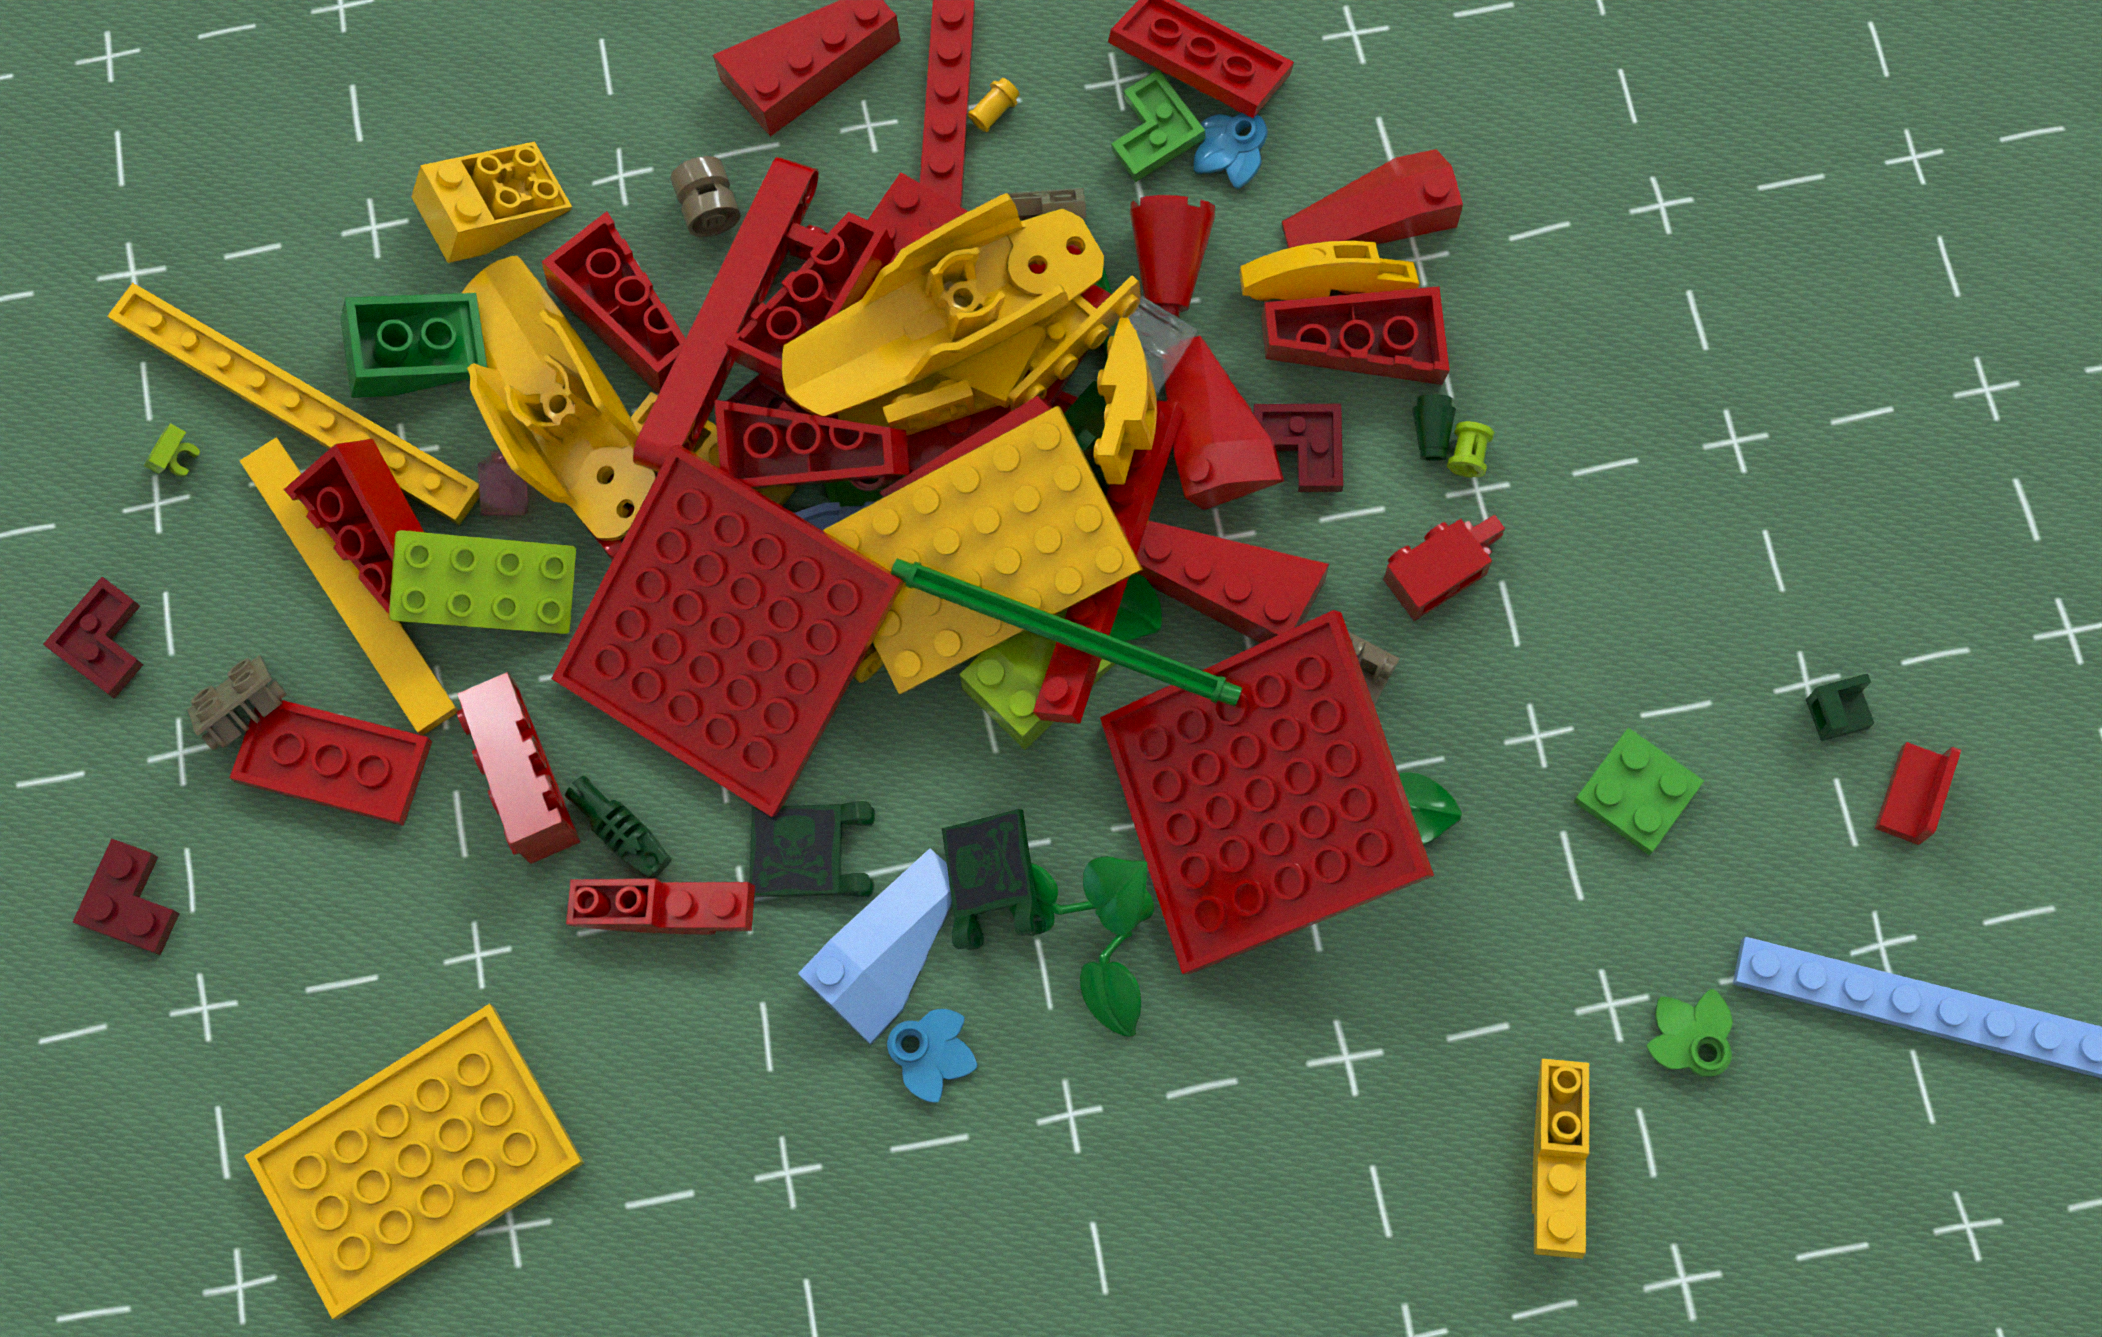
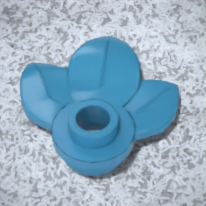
[1194,113,1268,189]
[887,1009,977,1103]

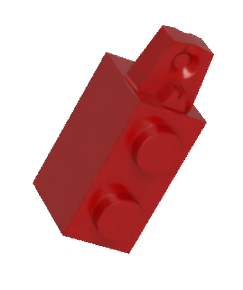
[1383,515,1505,621]

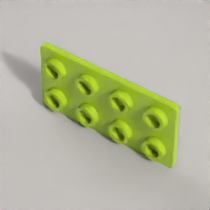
[389,530,576,634]

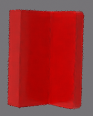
[1875,742,1961,845]

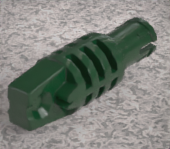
[565,776,672,879]

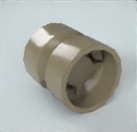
[670,156,741,237]

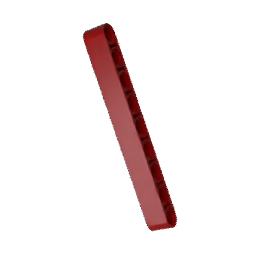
[633,157,819,472]

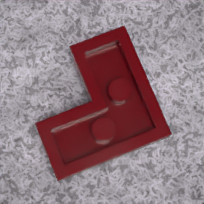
[1253,404,1343,492]
[43,577,144,699]
[72,838,180,955]

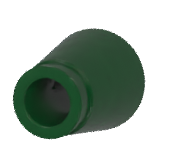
[1412,394,1456,461]

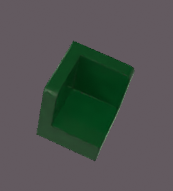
[1806,674,1874,741]

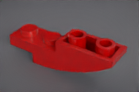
[566,879,755,935]

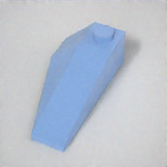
[798,848,952,1045]

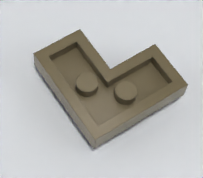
[999,188,1086,221]

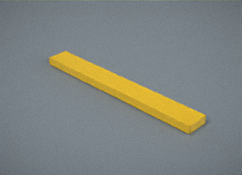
[240,437,458,736]

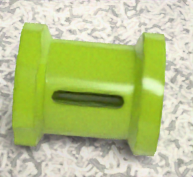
[1447,421,1494,478]

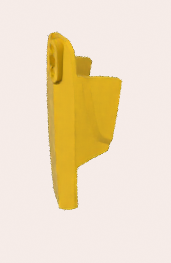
[782,193,1104,417]
[462,256,657,541]

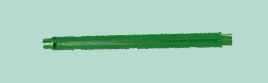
[891,558,1242,707]

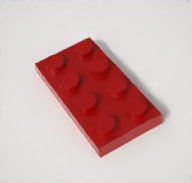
[1108,0,1294,118]
[229,700,432,826]

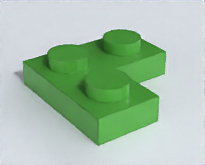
[1111,69,1206,182]

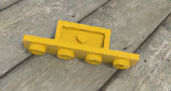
[1008,275,1141,411]

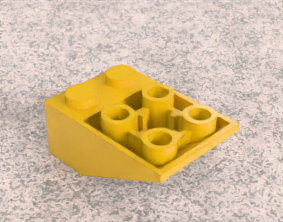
[411,141,572,263]

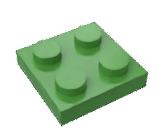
[1574,727,1704,856]

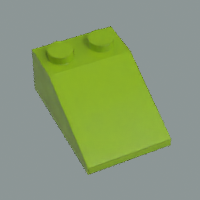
[959,609,1115,750]

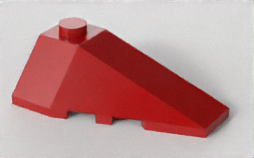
[1282,149,1463,248]
[1161,335,1284,510]

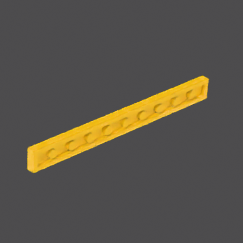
[107,283,484,526]

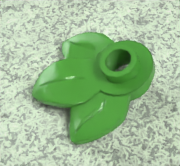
[1646,989,1733,1077]

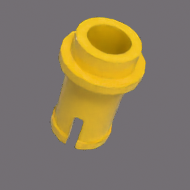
[968,78,1020,133]

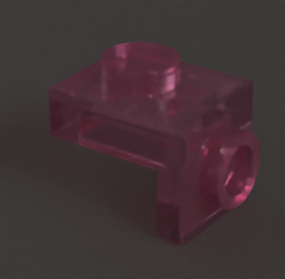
[477,449,528,516]

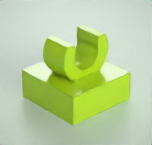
[143,423,200,477]

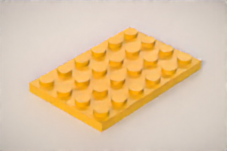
[822,406,1143,694]
[244,1003,584,1320]

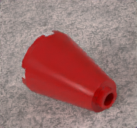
[1130,195,1216,319]

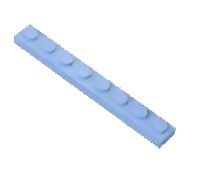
[1733,936,2102,1079]

